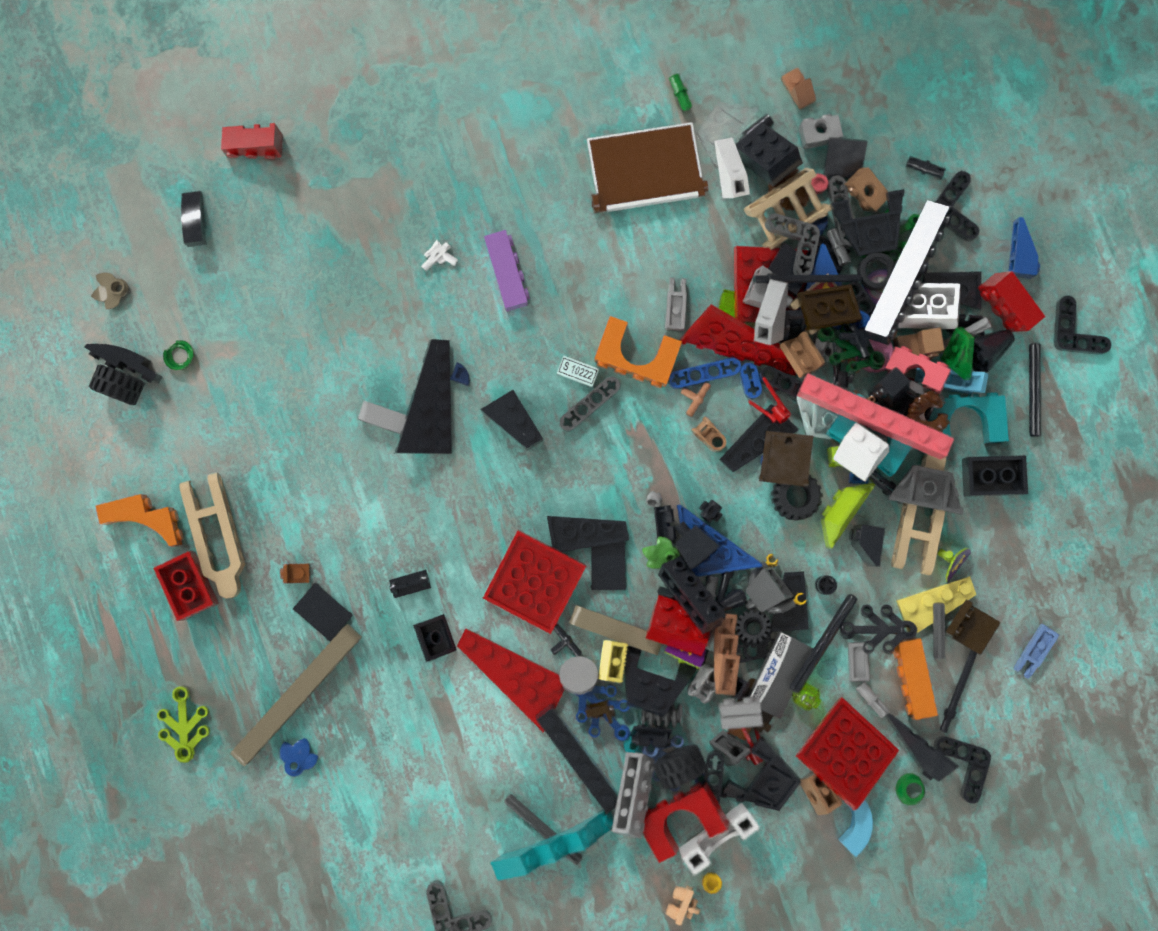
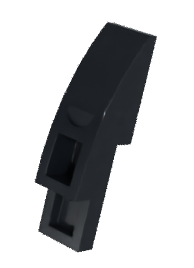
[84,343,163,383]

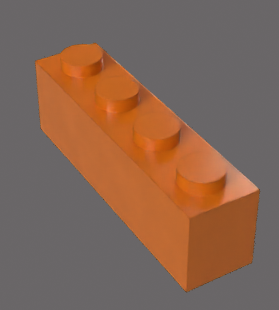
[893,637,938,720]

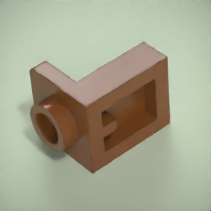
[280,564,310,583]

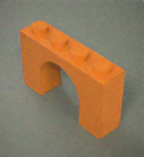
[594,316,682,388]

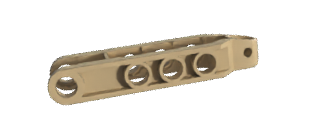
[891,453,946,576]
[179,472,246,598]

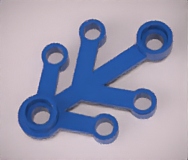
[576,684,630,741]

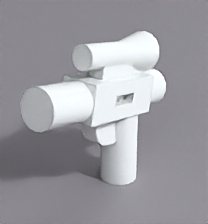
[421,240,458,271]

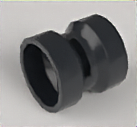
[815,575,837,595]

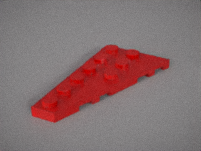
[680,304,797,376]
[457,628,565,733]

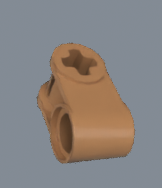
[691,417,726,453]

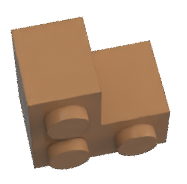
[893,328,944,360]

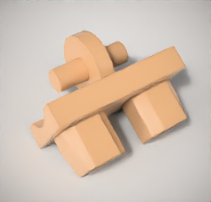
[666,885,701,926]

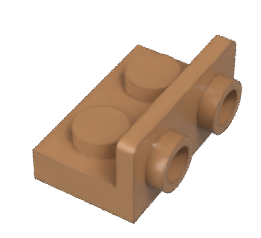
[780,331,825,378]

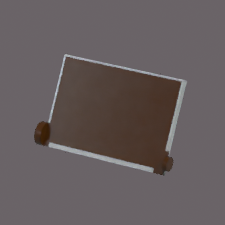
[587,123,708,213]

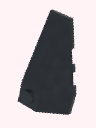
[885,713,958,782]

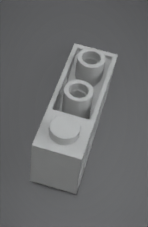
[754,279,788,345]

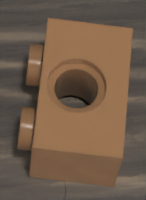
[845,167,888,212]
[800,772,843,815]

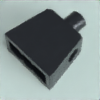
[675,521,722,570]

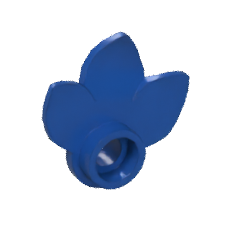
[280,738,318,777]

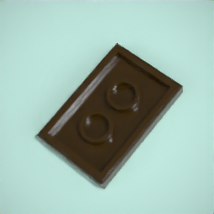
[797,284,862,330]

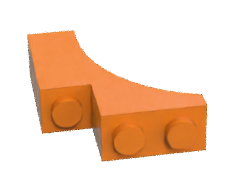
[95,494,183,547]

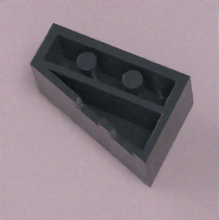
[866,367,910,413]
[480,390,544,451]

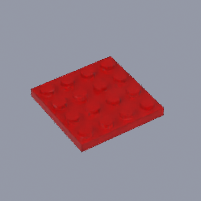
[734,246,808,324]
[483,529,587,634]
[796,697,899,810]

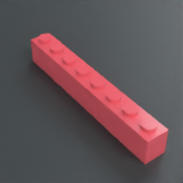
[797,374,954,460]

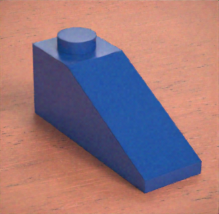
[1008,217,1040,279]

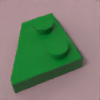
[941,327,974,380]

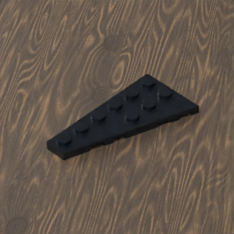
[394,339,452,454]

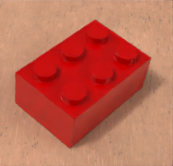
[978,271,1046,332]
[153,551,219,621]
[646,595,710,656]

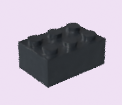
[735,123,803,187]
[962,455,1028,497]

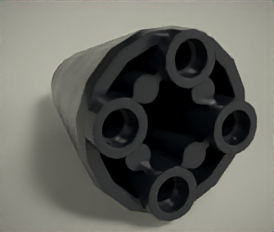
[972,329,1015,373]

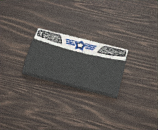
[747,631,814,719]

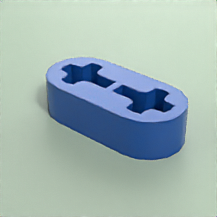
[739,363,762,399]

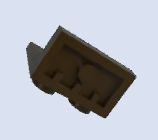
[946,599,1000,655]

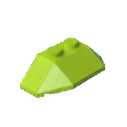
[821,483,876,548]

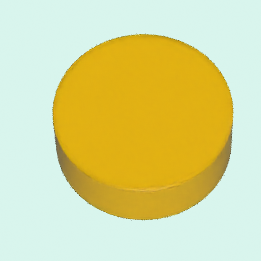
[702,872,722,894]

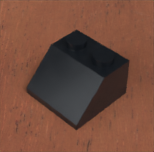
[849,524,885,567]

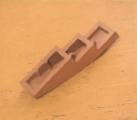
[714,613,740,695]

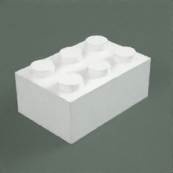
[898,284,960,329]

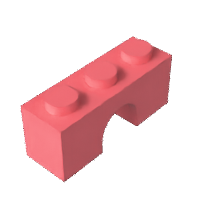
[886,346,950,394]

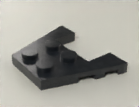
[830,189,905,257]
[624,645,697,717]
[721,736,801,811]

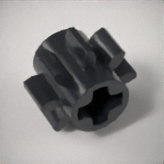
[699,500,723,524]

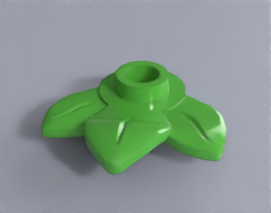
[642,537,680,569]

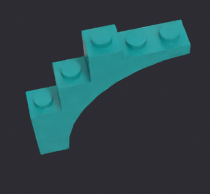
[490,810,614,881]

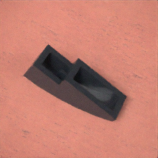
[181,191,207,247]

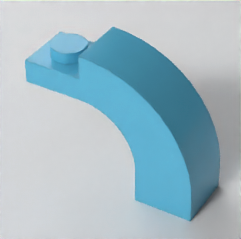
[915,368,989,394]
[838,800,873,857]

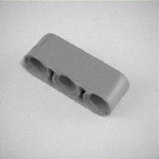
[357,401,406,434]

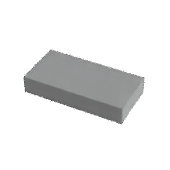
[847,642,870,682]

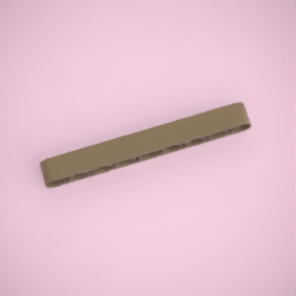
[230,624,362,767]

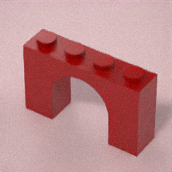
[642,782,730,863]

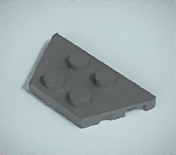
[888,465,964,515]

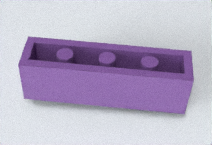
[484,230,530,312]

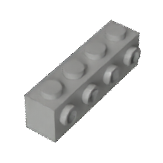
[612,752,655,838]

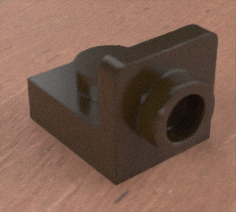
[585,699,616,724]

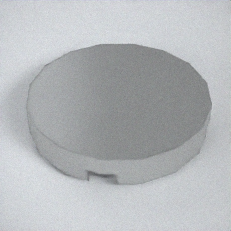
[559,656,598,695]

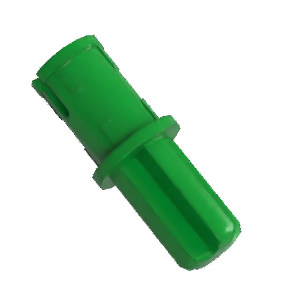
[669,73,692,111]

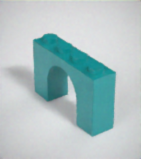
[928,392,1009,444]
[825,393,912,477]

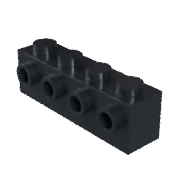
[658,556,726,634]

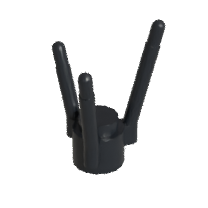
[833,343,861,388]

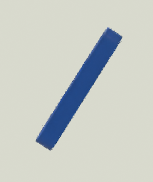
[668,358,741,389]

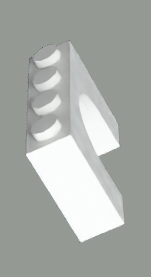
[679,803,760,875]

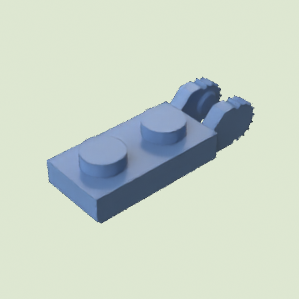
[1014,624,1059,679]

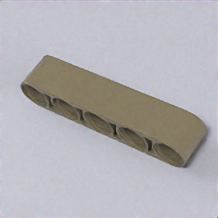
[569,605,662,656]

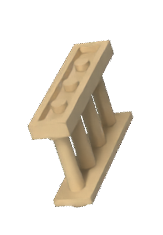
[744,168,832,250]

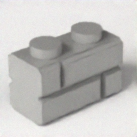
[719,697,762,730]

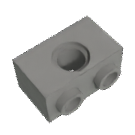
[798,114,843,150]

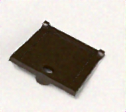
[758,431,814,487]

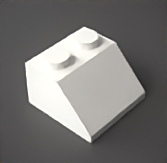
[833,423,889,482]

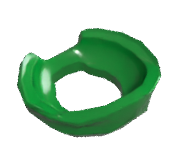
[163,340,194,370]
[895,773,926,806]

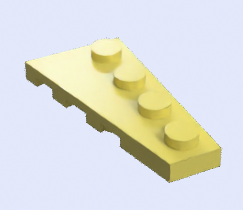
[896,576,976,633]

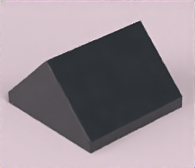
[413,614,457,662]

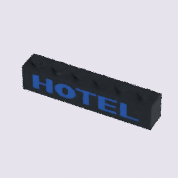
[536,703,619,814]

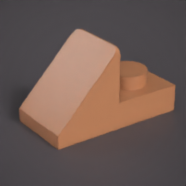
[781,67,816,110]

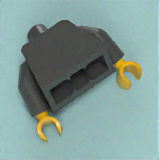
[745,554,807,613]

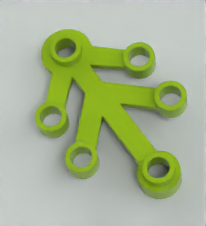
[157,686,210,763]

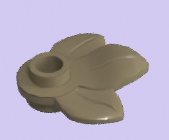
[91,273,129,310]

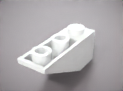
[714,137,750,198]

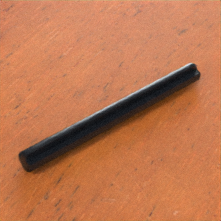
[790,594,858,693]

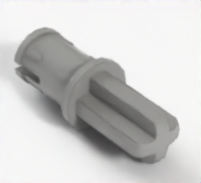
[856,682,890,718]

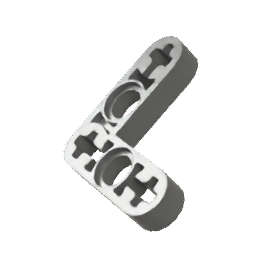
[765,213,820,275]
[426,881,492,931]

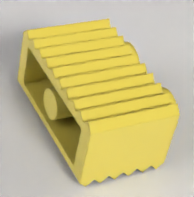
[598,640,628,683]

